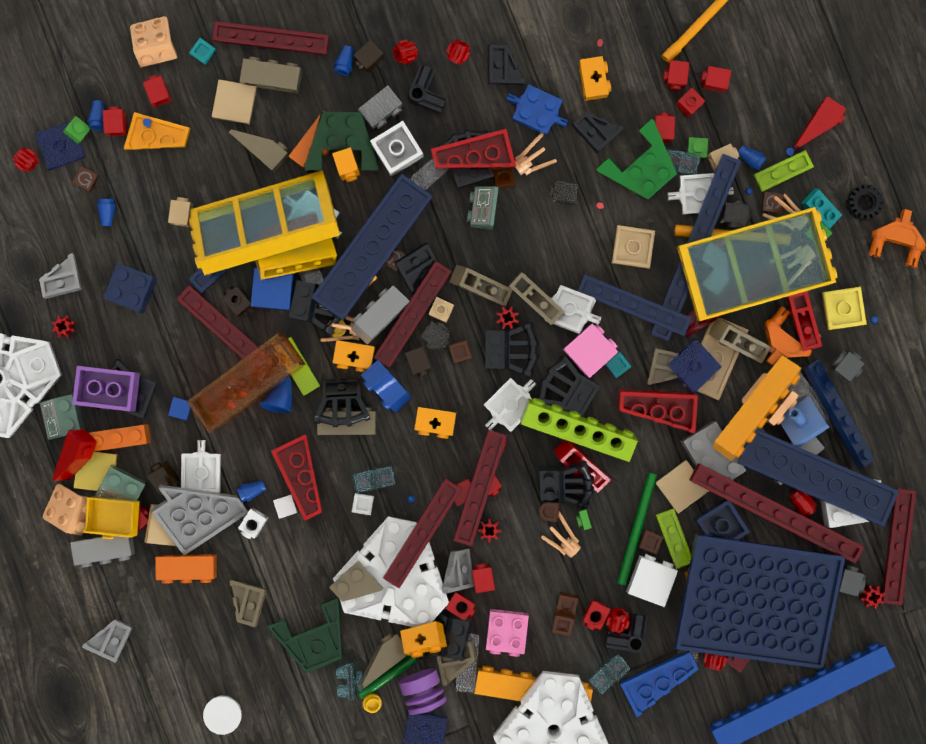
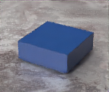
[168,397,193,420]

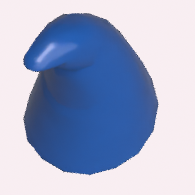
[260,365,292,413]

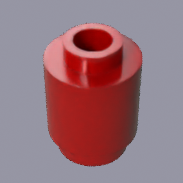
[789,489,817,517]

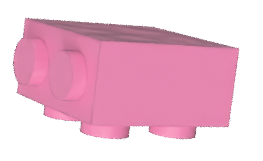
[563,323,618,378]
[486,609,529,657]

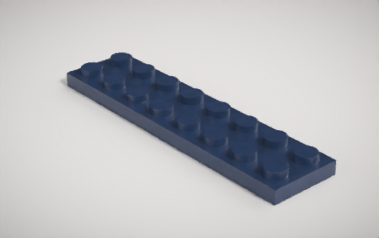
[311,174,433,321]
[738,429,899,527]

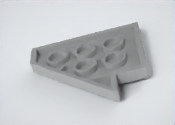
[151,485,248,556]

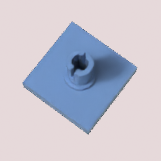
[780,396,829,447]

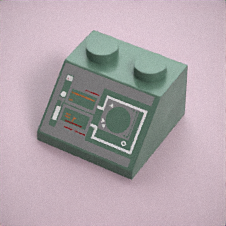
[467,186,498,230]
[40,394,86,440]
[94,464,146,501]

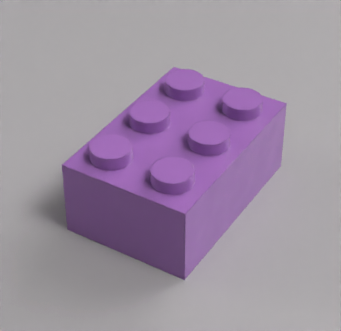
[72,366,140,411]

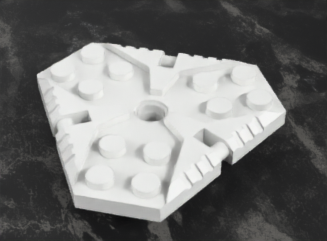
[0,333,62,438]
[333,516,449,627]
[493,671,609,744]

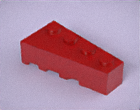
[431,129,516,169]
[617,389,698,434]
[271,434,322,521]

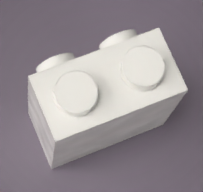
[626,554,678,607]

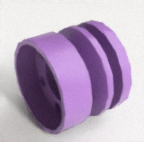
[398,668,447,715]

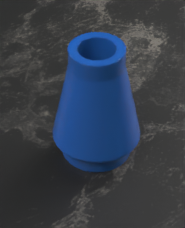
[334,45,354,76]
[87,100,104,130]
[738,145,767,171]
[96,198,116,226]
[237,480,266,503]

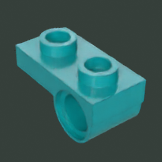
[801,188,842,229]

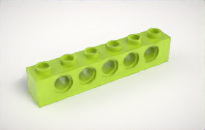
[520,398,638,462]

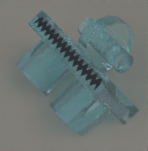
[336,662,363,701]

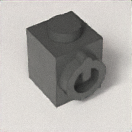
[831,350,864,382]
[839,565,866,596]

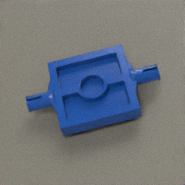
[506,84,568,136]

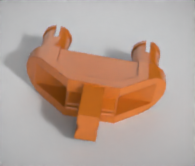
[868,209,926,268]
[764,306,821,366]

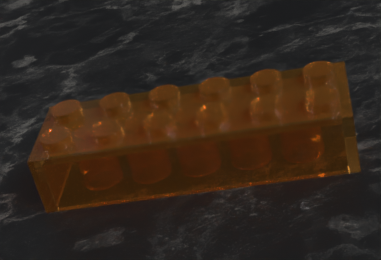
[187,333,306,433]

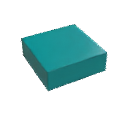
[189,38,216,65]
[605,352,631,379]

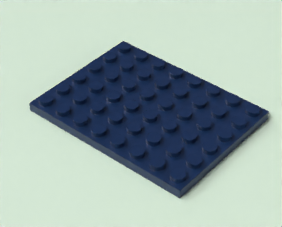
[674,534,845,669]

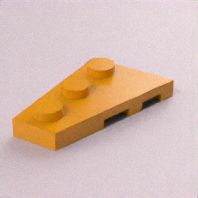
[124,112,191,150]

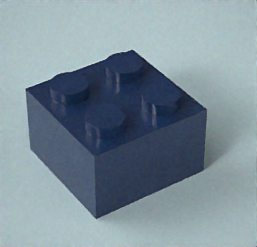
[103,263,157,313]
[693,498,750,540]

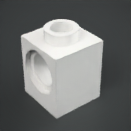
[238,508,269,539]

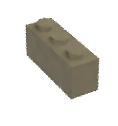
[240,57,302,94]
[317,408,376,435]

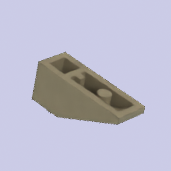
[229,129,289,173]
[449,265,512,307]
[508,271,564,325]
[708,317,771,364]
[358,633,407,688]

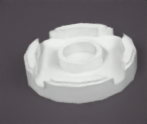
[203,695,242,735]

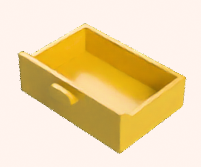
[83,496,140,539]

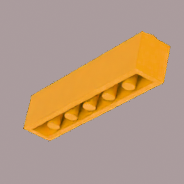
[713,355,801,461]
[474,666,593,702]

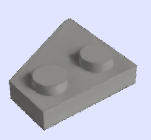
[442,549,474,593]
[82,619,133,663]

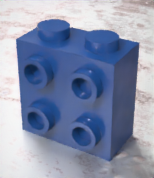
[251,268,295,311]

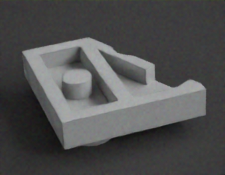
[39,253,82,299]

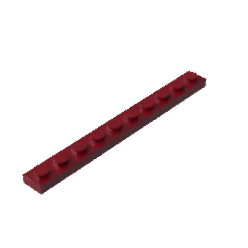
[689,463,865,564]

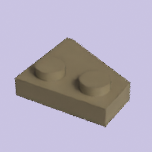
[647,348,693,385]
[329,560,383,602]
[230,579,267,627]
[437,641,477,686]

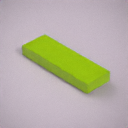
[753,150,814,192]
[274,337,320,396]
[656,508,691,569]

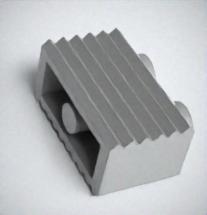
[358,85,403,130]

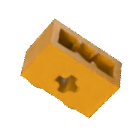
[579,56,611,101]
[332,147,360,182]
[333,340,376,372]
[415,407,456,439]
[400,621,447,658]

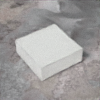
[352,493,374,515]
[273,494,298,519]

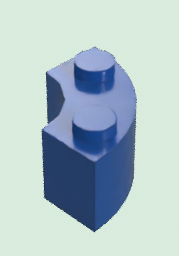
[361,360,412,413]

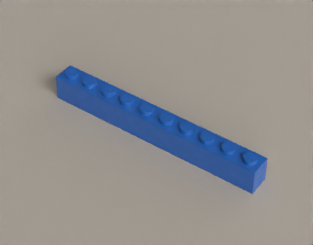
[709,642,895,744]

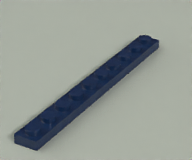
[650,154,741,341]

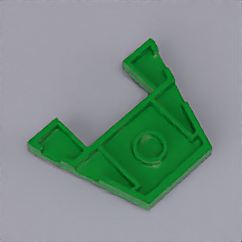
[596,118,677,199]

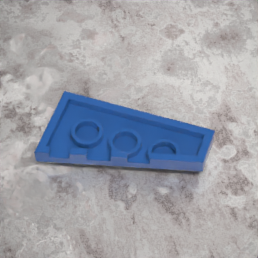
[620,651,698,717]

